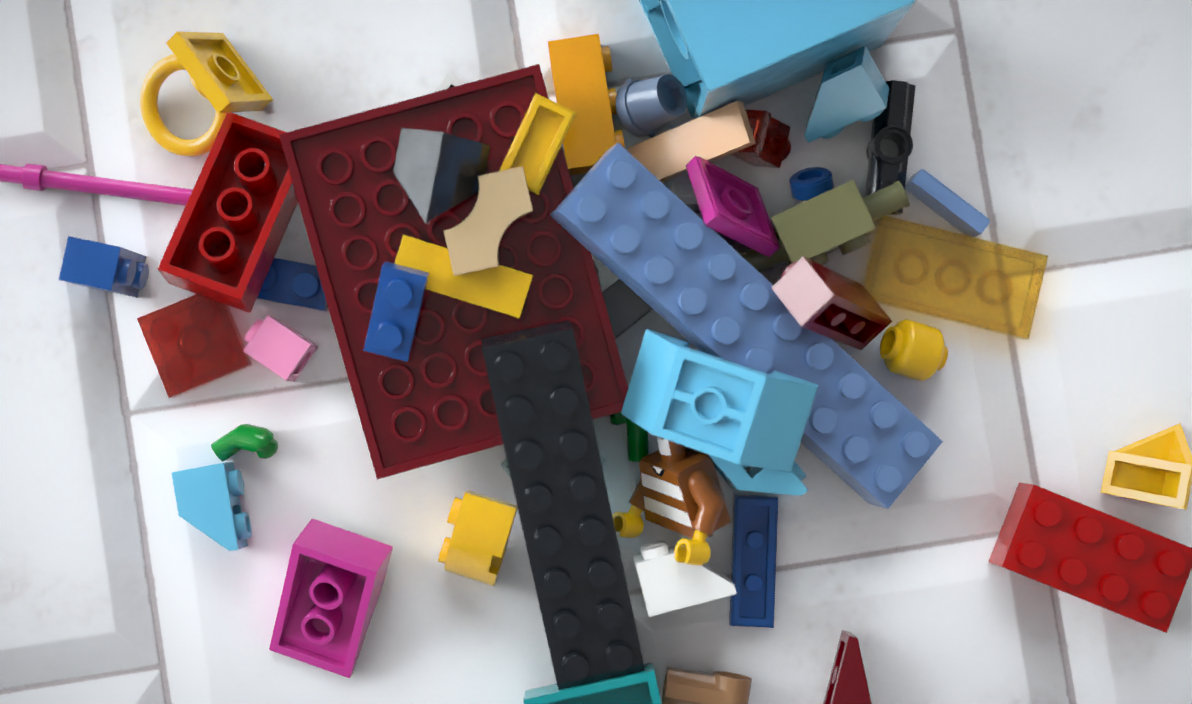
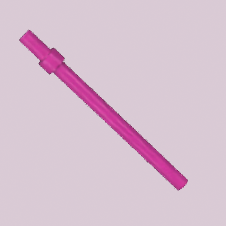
[0,163,193,206]

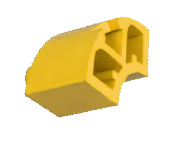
[438,490,518,586]

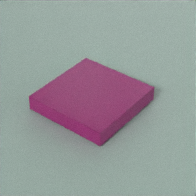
[686,156,779,257]

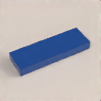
[729,495,778,628]

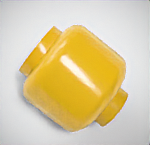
[879,319,948,381]

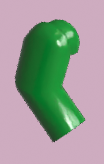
[610,412,649,462]
[211,424,278,462]

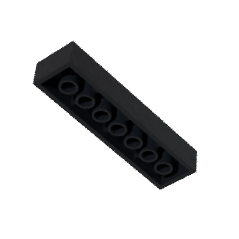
[481,320,645,690]

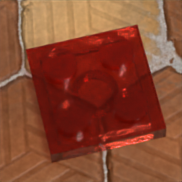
[137,294,253,398]

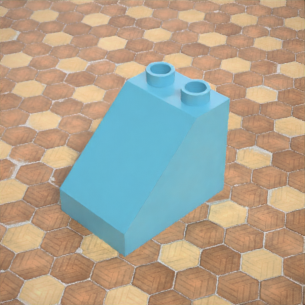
[639,0,916,120]

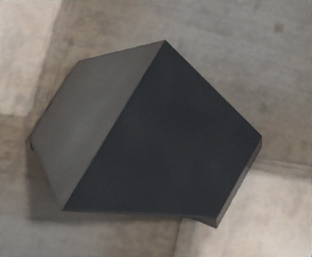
[393,128,491,223]

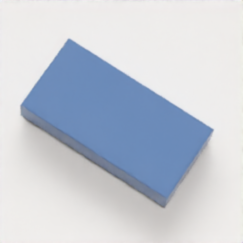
[905,169,990,239]

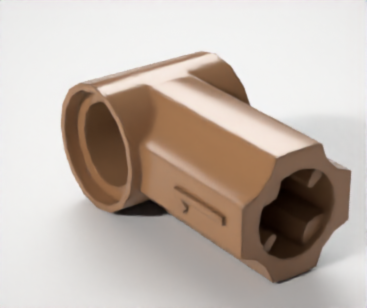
[662,667,752,704]

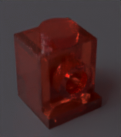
[731,110,791,168]

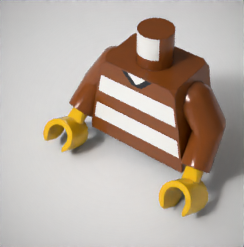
[612,436,731,566]

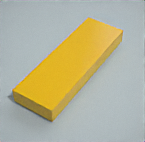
[394,235,533,318]

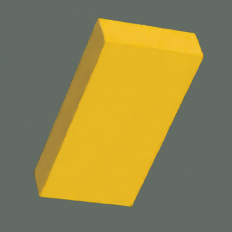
[499,93,577,195]

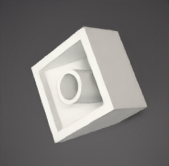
[633,541,737,617]

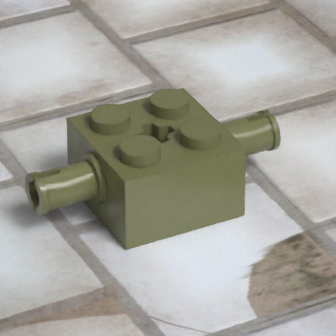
[739,179,910,273]

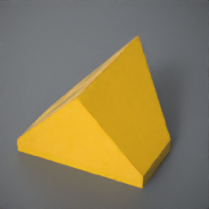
[1101,423,1192,510]

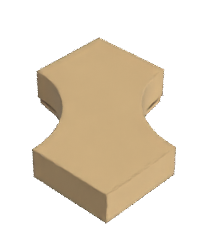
[444,166,533,276]

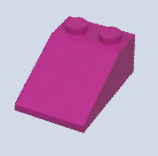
[269,518,393,678]

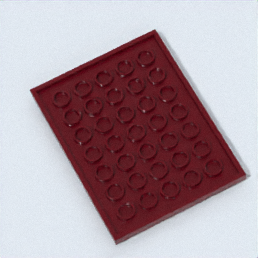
[279,64,628,479]

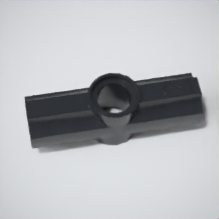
[865,80,916,215]

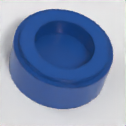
[789,167,834,201]

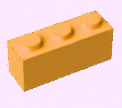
[548,34,625,176]

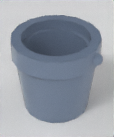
[616,74,687,138]

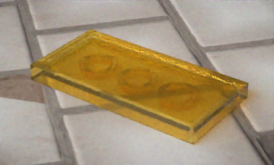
[862,216,1048,340]

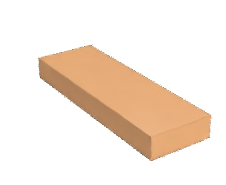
[626,101,756,183]

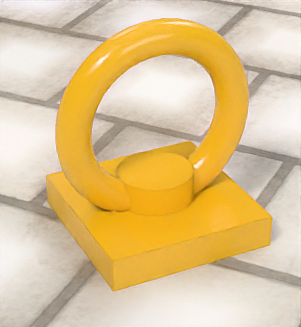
[140,31,273,157]

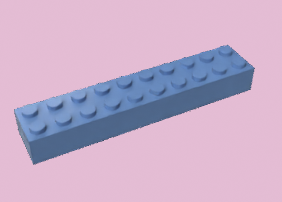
[550,143,943,509]

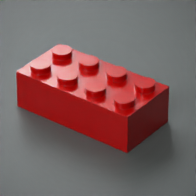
[157,113,298,313]
[988,482,1192,633]

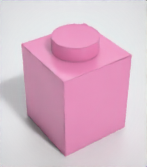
[243,315,318,382]

